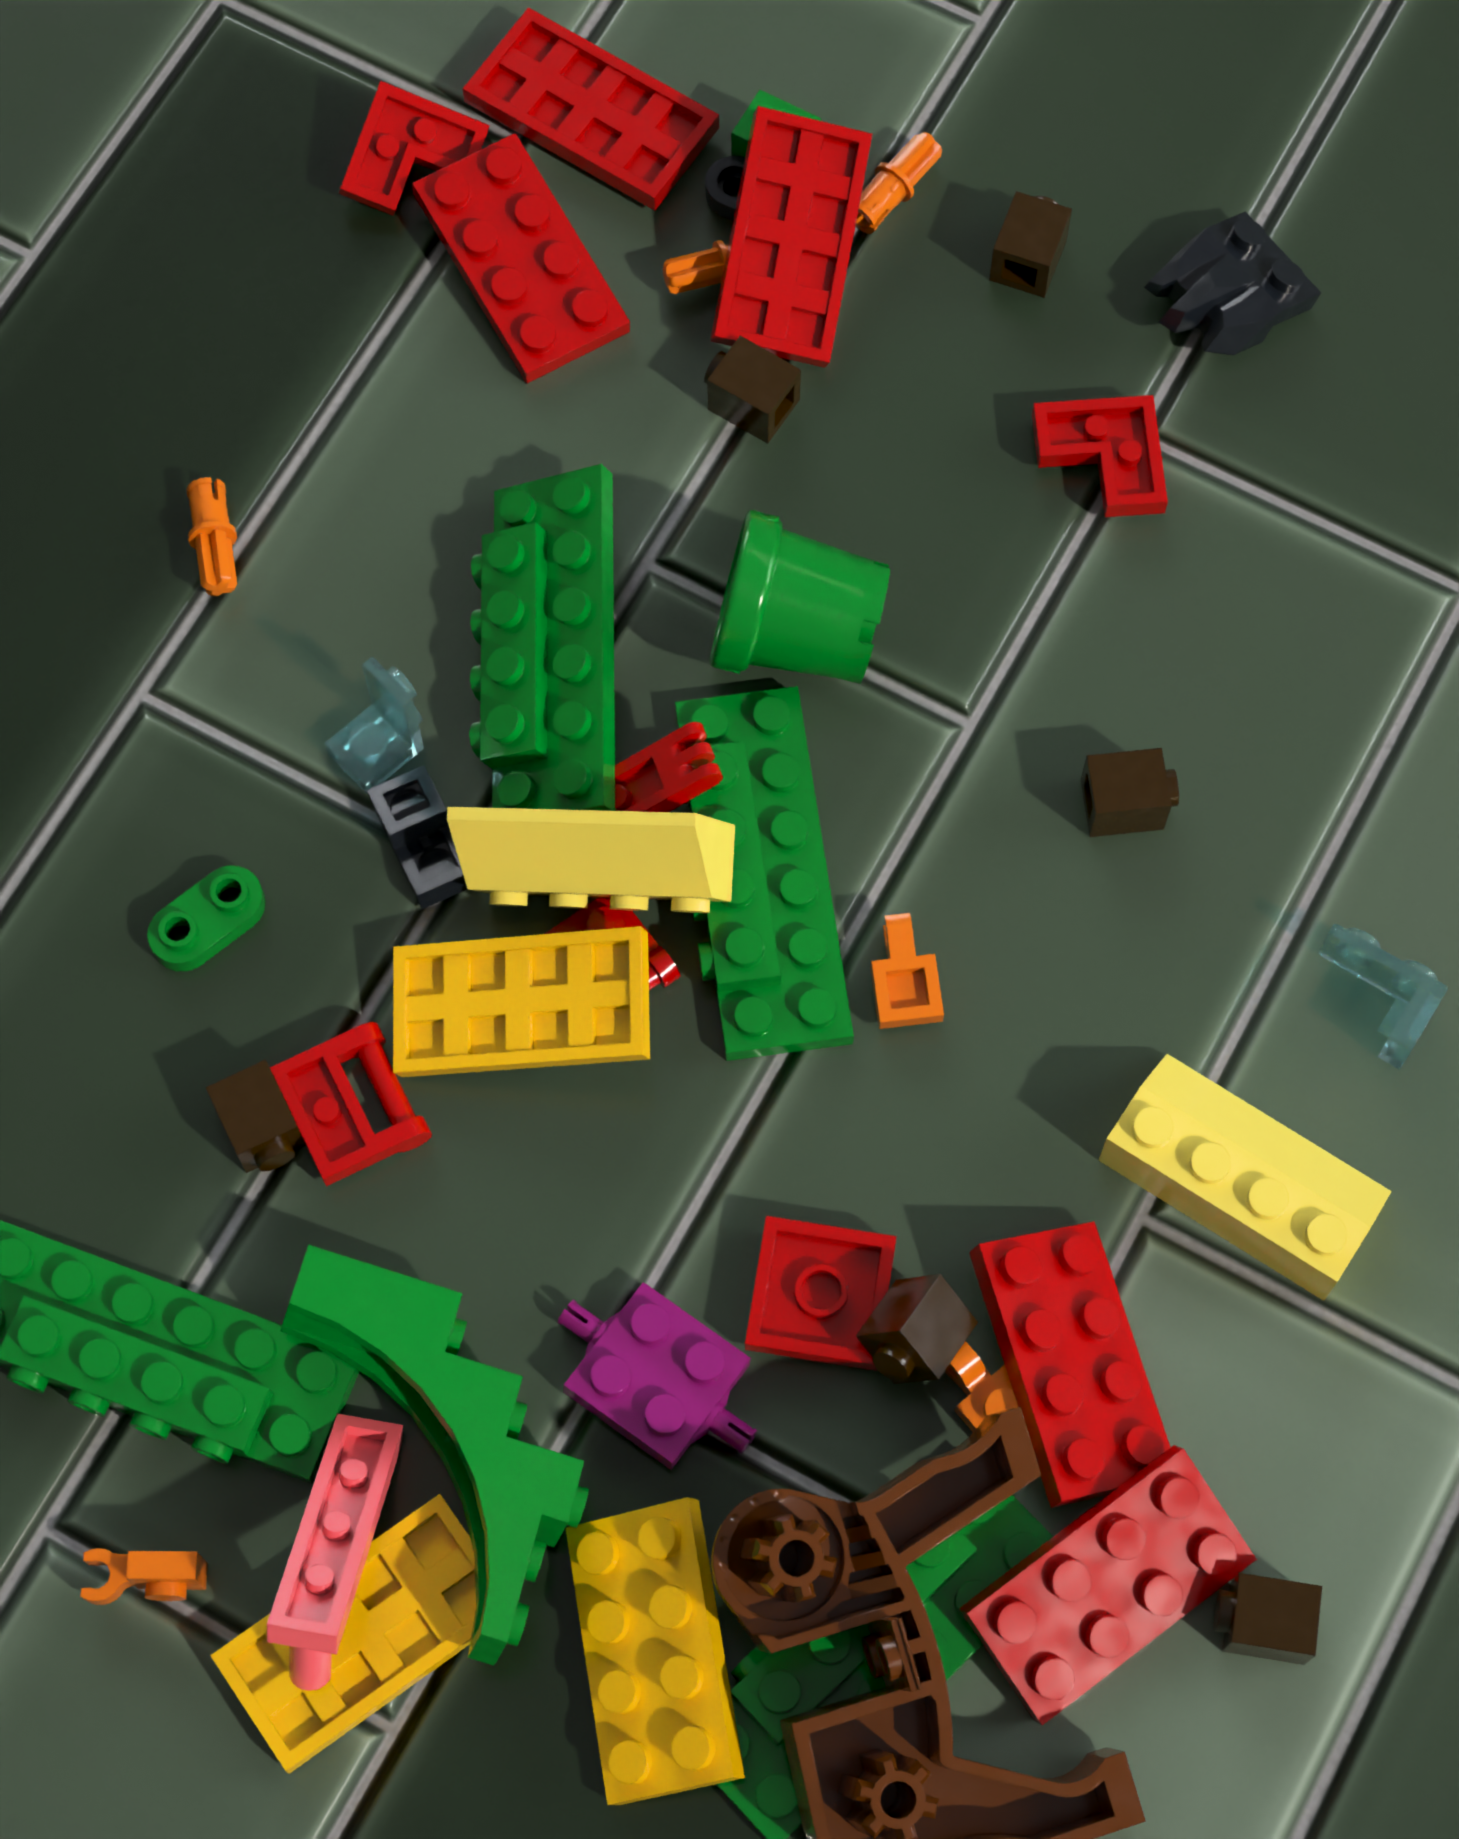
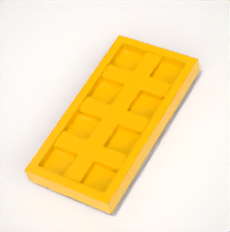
[393,926,650,1077]
[210,1494,476,1774]
[566,1497,745,1805]

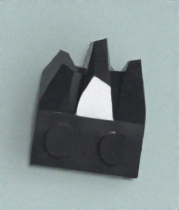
[1144,211,1321,355]

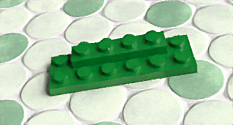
[469,464,615,811]
[675,686,854,1061]
[0,1220,360,1484]
[715,1495,1053,1839]

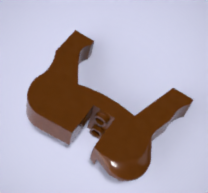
[711,1407,1146,1839]

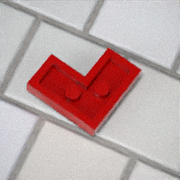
[339,80,490,216]
[1032,395,1168,517]

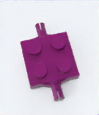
[557,1282,758,1470]

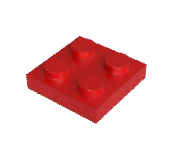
[745,1216,897,1371]

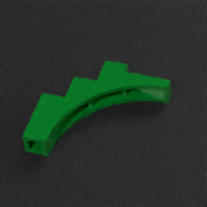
[280,1244,589,1666]

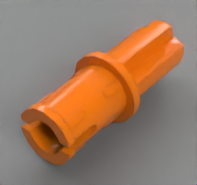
[855,132,942,234]
[662,240,729,294]
[186,477,237,597]

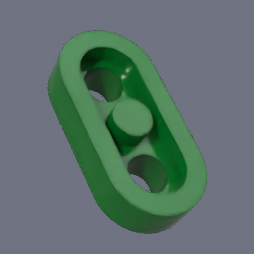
[147,865,266,972]

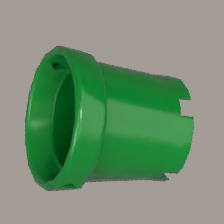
[709,510,890,684]

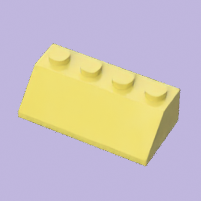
[447,807,735,913]
[1098,1054,1392,1301]

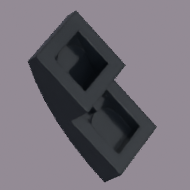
[367,765,467,909]

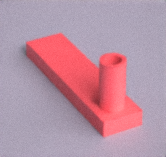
[267,1413,403,1691]

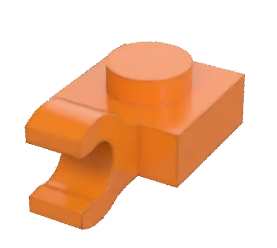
[870,913,944,1029]
[945,1341,1019,1432]
[80,1548,208,1605]

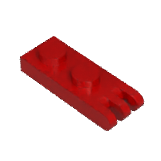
[615,722,723,812]

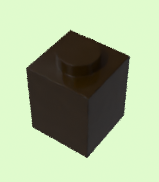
[989,191,1072,298]
[704,336,801,444]
[1081,748,1179,837]
[205,1059,305,1173]
[856,1274,978,1384]
[1213,1573,1322,1665]

